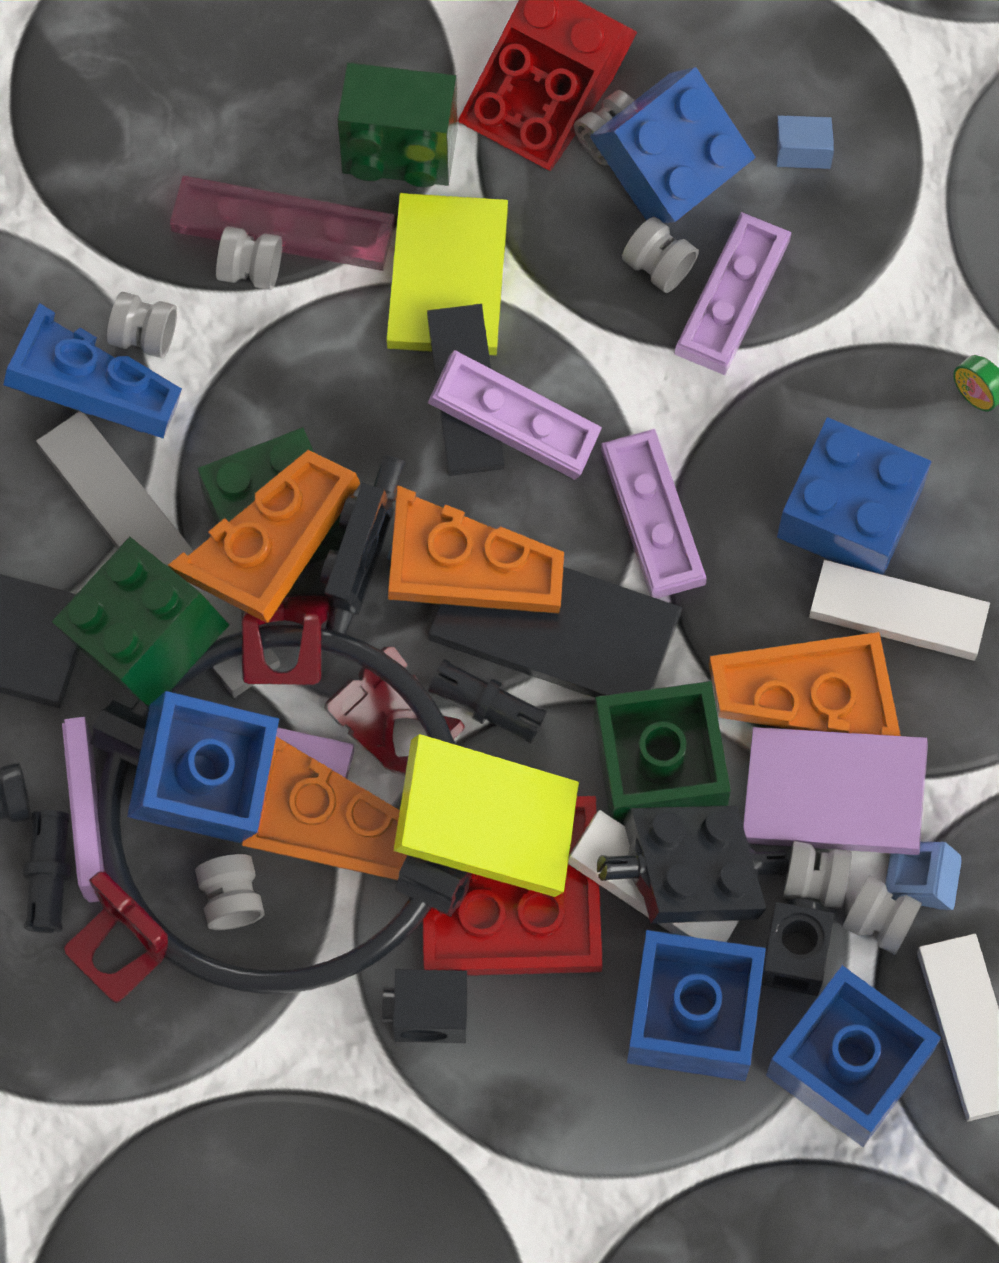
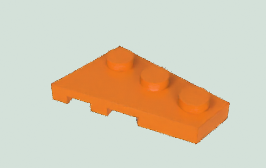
[168,450,360,623]
[388,485,564,613]
[709,632,901,736]
[242,736,407,881]

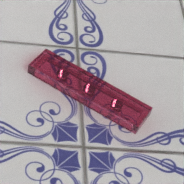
[170,175,395,271]

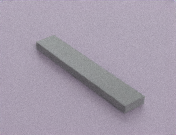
[36,411,280,698]

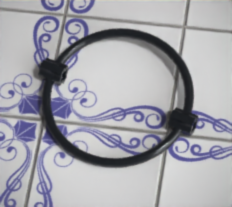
[90,625,472,994]

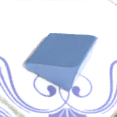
[777,116,834,169]
[885,842,961,910]

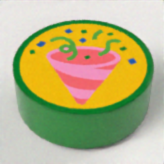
[953,355,999,412]

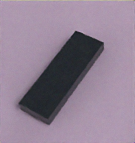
[427,304,505,476]

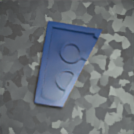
[3,303,182,438]

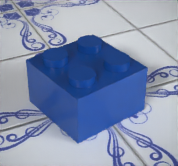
[590,67,756,223]
[777,417,932,575]
[127,691,279,843]
[627,930,766,1081]
[766,965,941,1147]

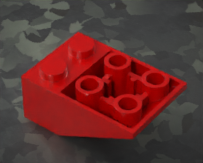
[458,0,637,171]

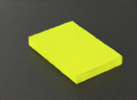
[387,193,508,356]
[393,734,579,897]

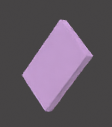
[743,727,928,855]

